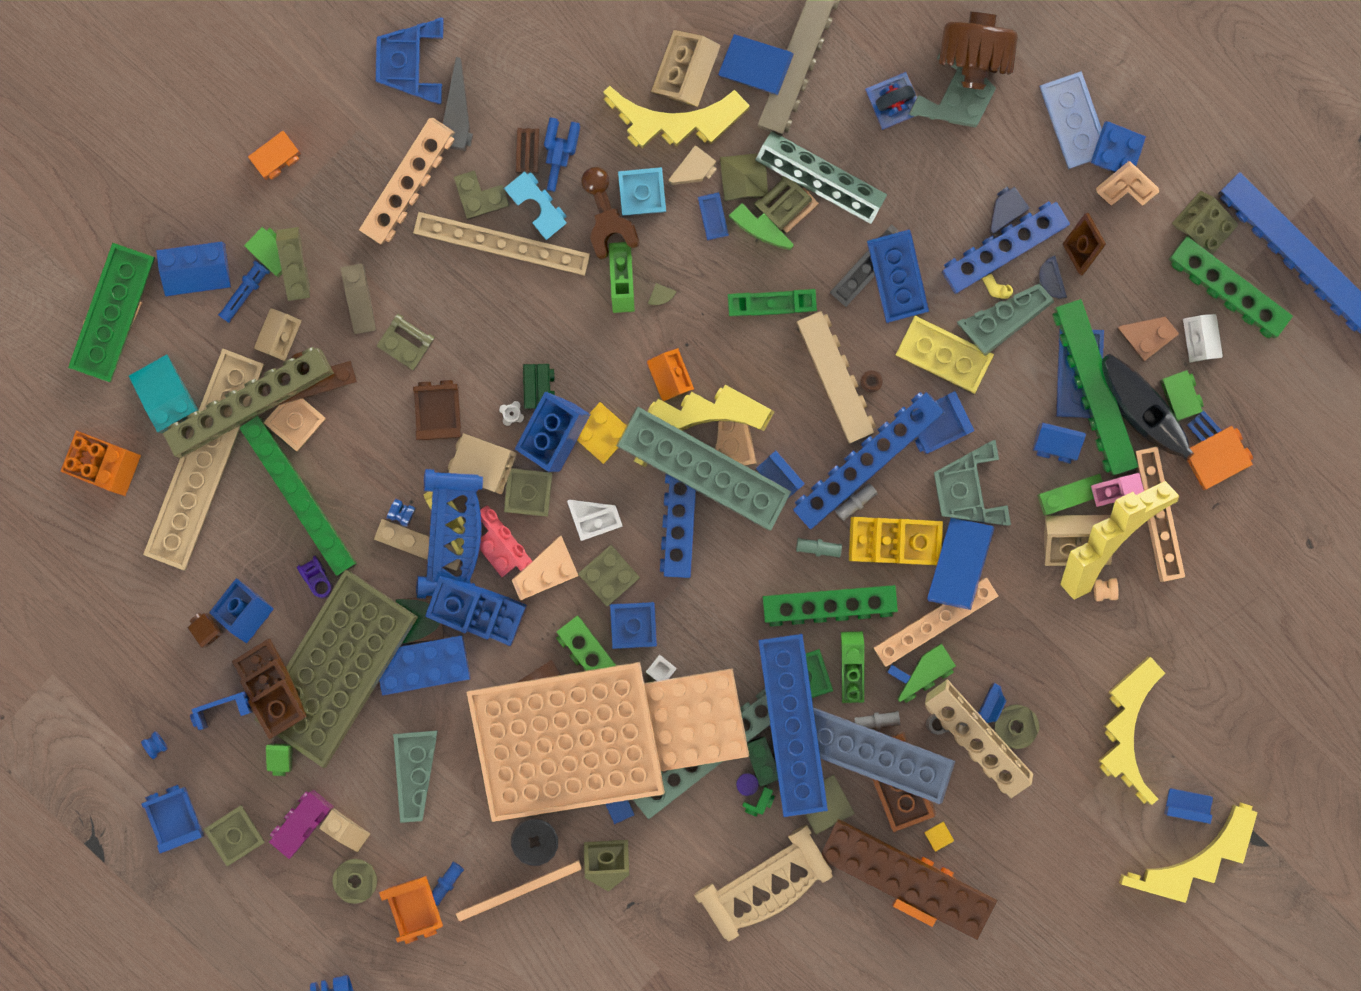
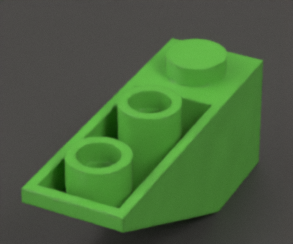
[841,631,864,703]
[897,644,956,703]

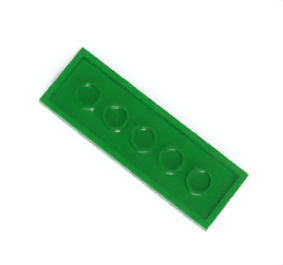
[68,242,155,383]

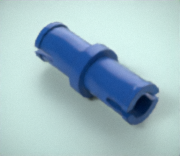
[432,862,464,906]

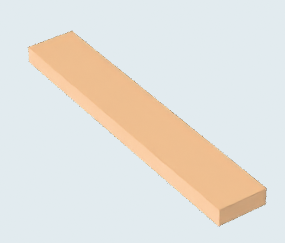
[456,860,582,921]

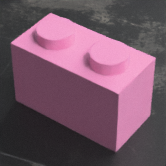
[1091,473,1144,507]

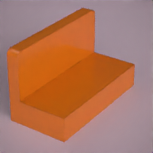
[647,348,694,401]

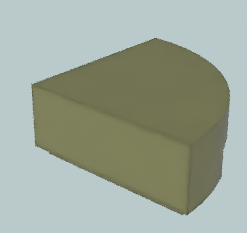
[648,283,677,306]

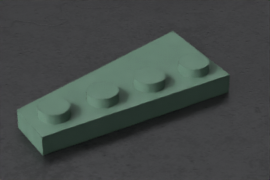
[957,283,1054,356]
[393,730,438,823]

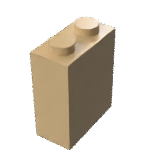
[448,433,517,495]

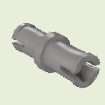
[835,483,878,521]
[855,711,901,730]

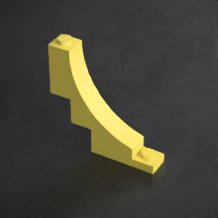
[1119,803,1258,903]

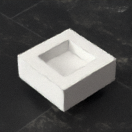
[646,655,677,681]

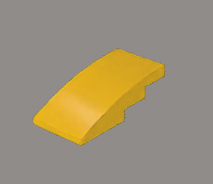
[849,517,943,565]

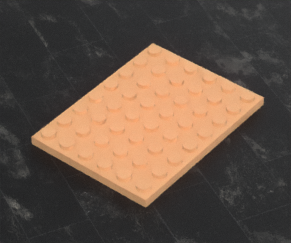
[467,662,665,822]

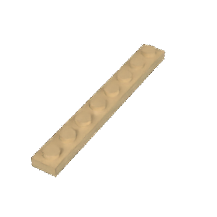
[413,212,590,276]

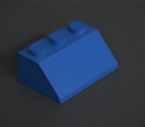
[156,241,231,296]
[515,392,591,472]

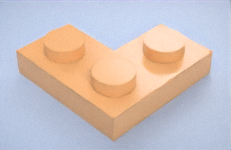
[1096,161,1159,206]

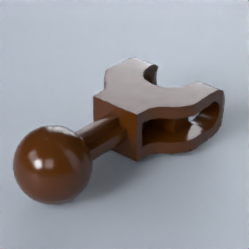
[581,167,640,260]

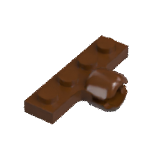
[266,351,357,407]

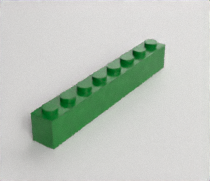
[1052,299,1139,476]
[239,416,357,576]

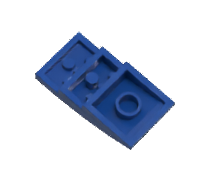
[425,576,527,646]

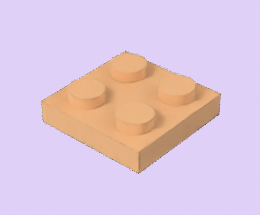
[264,398,326,452]

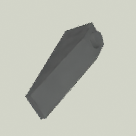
[443,57,473,151]
[830,224,900,307]

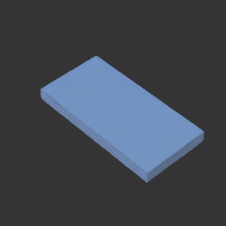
[1039,71,1102,169]

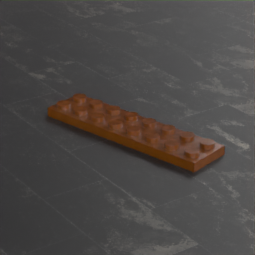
[821,819,998,940]

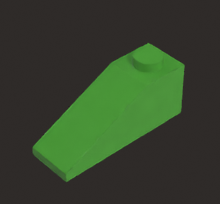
[609,242,635,313]
[1037,474,1103,516]

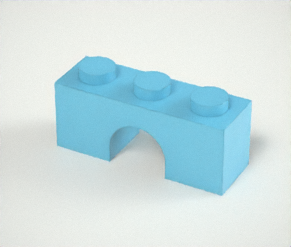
[503,171,567,240]

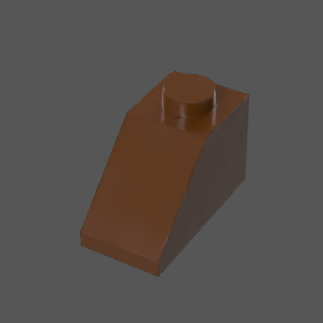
[187,613,224,648]

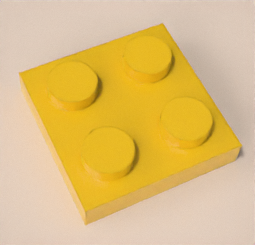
[577,402,627,464]

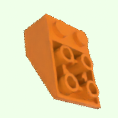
[60,430,141,496]

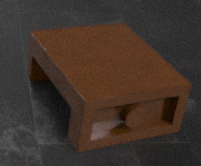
[413,380,462,441]

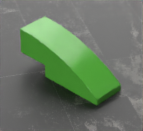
[729,203,794,250]

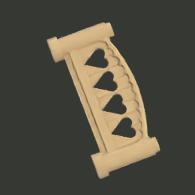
[694,825,833,942]

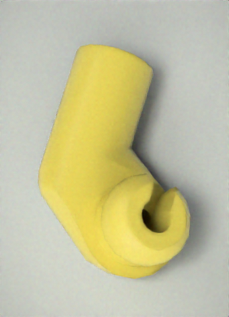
[982,274,1013,299]

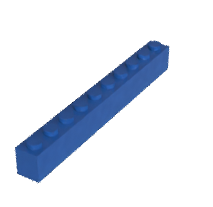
[1218,172,1361,334]

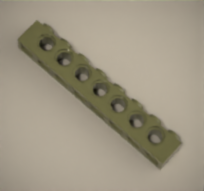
[163,347,334,458]

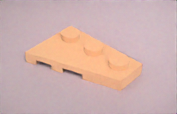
[715,421,757,466]
[512,536,579,601]

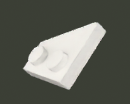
[567,500,623,541]

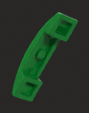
[727,289,817,316]

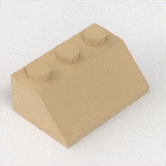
[651,30,720,107]
[1044,515,1112,566]

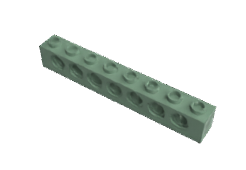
[633,689,770,820]

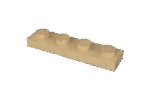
[374,519,461,571]

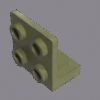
[1172,191,1238,255]

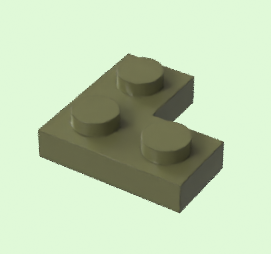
[454,170,509,220]

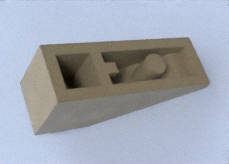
[340,264,376,335]

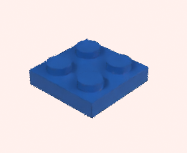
[1091,121,1146,173]
[610,602,657,649]

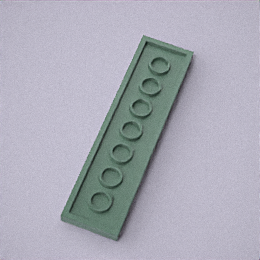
[616,407,791,531]

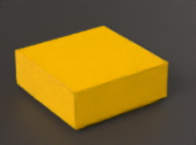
[924,822,954,852]

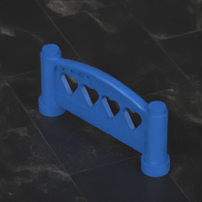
[416,469,483,599]

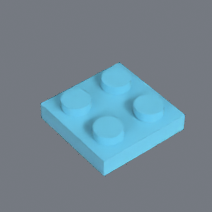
[618,167,666,216]

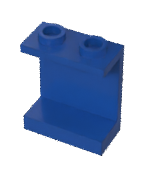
[190,692,253,730]

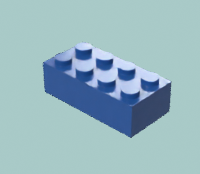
[379,635,471,696]

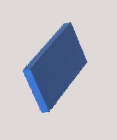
[867,229,929,323]
[1056,329,1104,418]
[927,518,994,610]

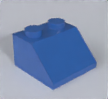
[1032,423,1086,464]
[209,578,274,644]

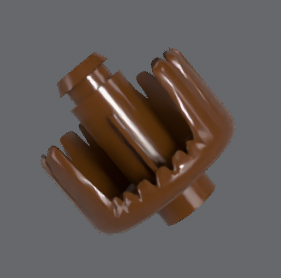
[939,12,1018,90]

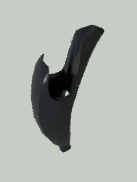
[1102,354,1194,461]

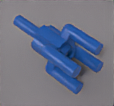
[544,117,581,192]

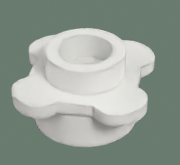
[499,401,524,426]

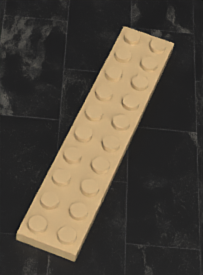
[143,349,265,571]

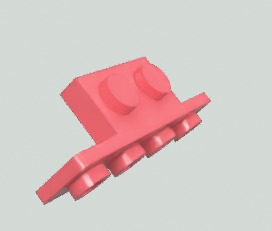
[480,505,532,577]

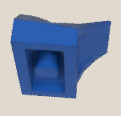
[978,683,1006,723]

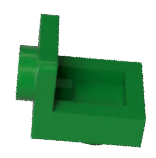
[742,786,775,817]

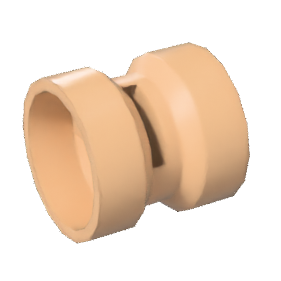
[1094,578,1119,601]

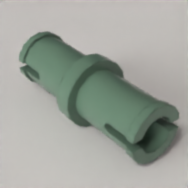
[796,538,842,558]

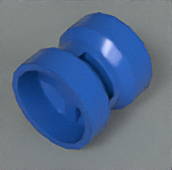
[386,499,416,527]

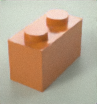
[248,130,301,180]

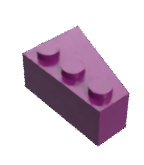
[269,790,334,859]

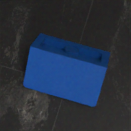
[756,451,805,498]
[1164,788,1213,824]

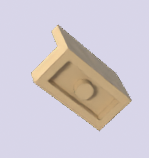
[254,308,302,361]

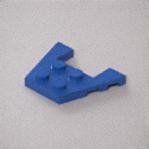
[376,18,444,105]

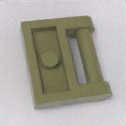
[754,176,812,230]
[377,313,435,371]

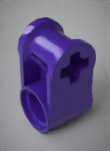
[296,555,333,598]

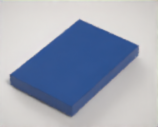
[718,34,794,95]

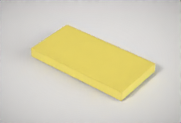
[895,316,994,394]

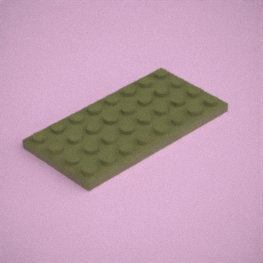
[254,570,418,768]

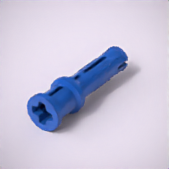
[218,260,271,323]

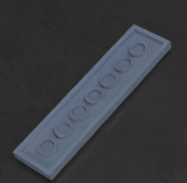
[813,707,955,804]

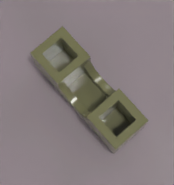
[276,227,310,301]

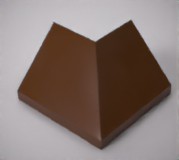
[1063,213,1106,276]

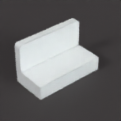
[1183,314,1223,362]

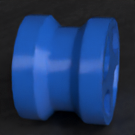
[141,731,168,759]

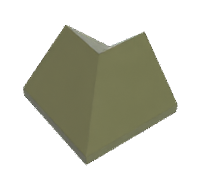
[720,153,768,201]
[584,840,629,892]

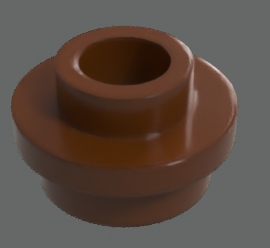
[860,370,883,393]

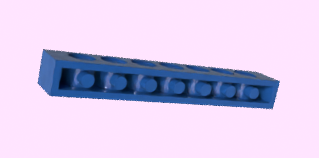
[793,392,945,530]

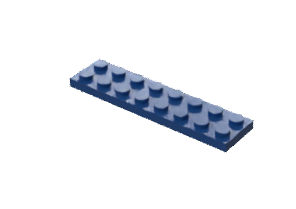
[758,634,828,817]

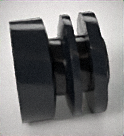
[511,819,558,866]

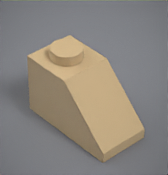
[668,145,717,185]
[319,809,370,852]

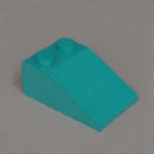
[129,354,199,433]

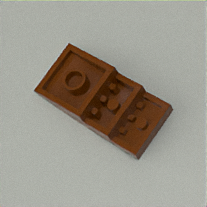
[232,639,307,740]

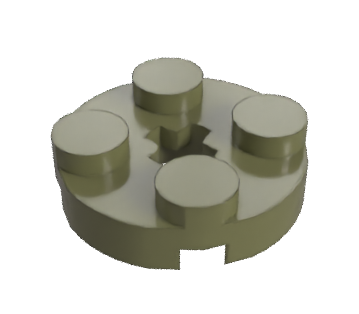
[994,704,1039,749]
[332,859,378,904]

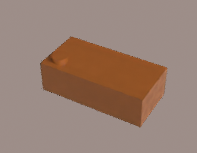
[872,731,936,832]

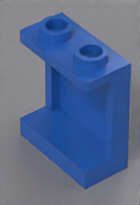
[912,391,975,455]
[141,785,204,853]

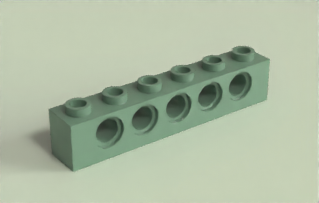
[755,131,887,224]

